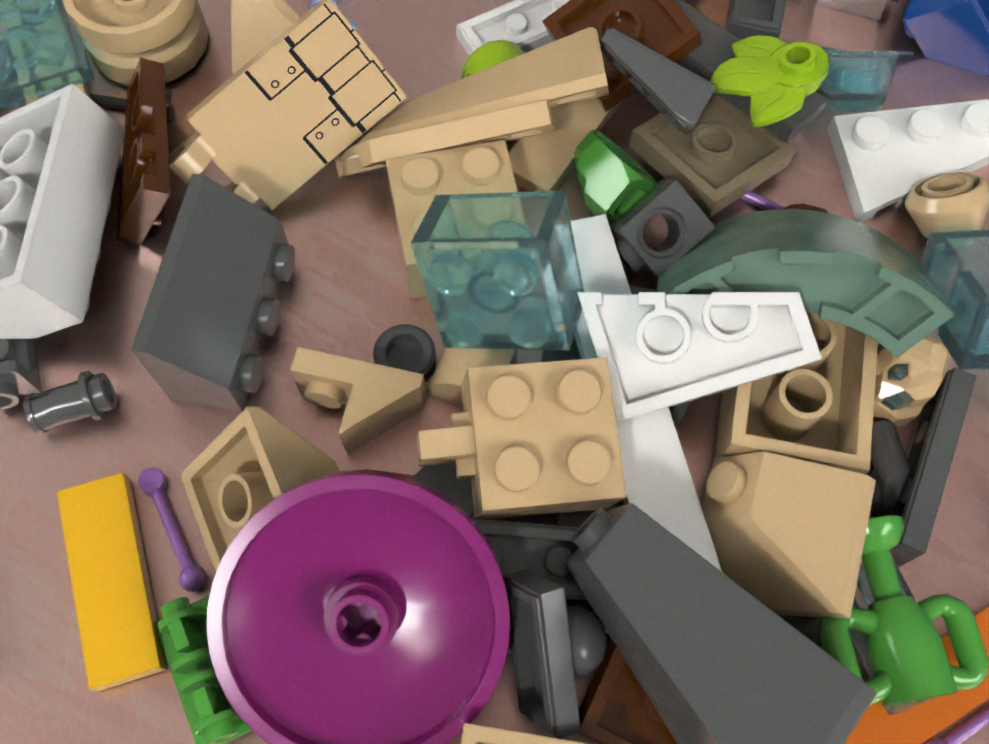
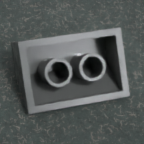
[131,174,295,412]

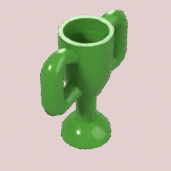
[819,516,989,706]

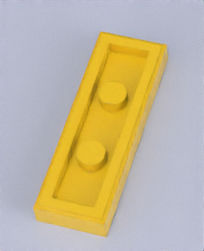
[57,472,167,692]

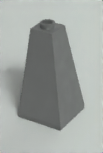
[566,503,878,744]

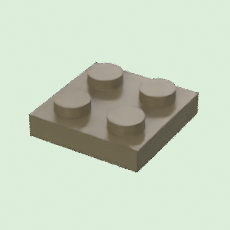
[629,93,796,218]

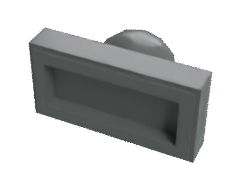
[504,569,607,739]

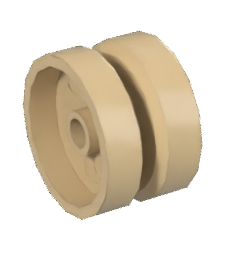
[62,0,209,86]

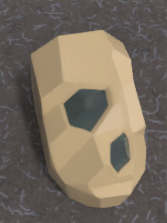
[873,335,949,427]

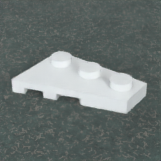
[827,99,989,223]
[577,292,822,422]

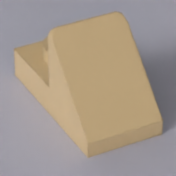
[290,347,427,452]

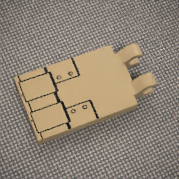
[169,0,407,210]

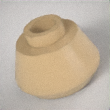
[905,172,989,246]

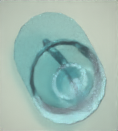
[781,39,914,112]

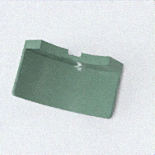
[656,209,955,358]

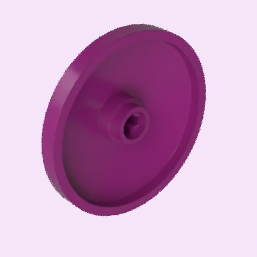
[206,470,510,744]

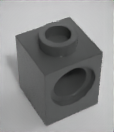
[610,179,716,277]

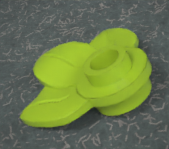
[710,35,829,128]

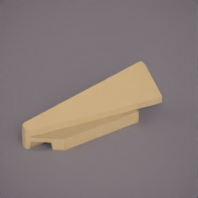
[335,27,609,178]

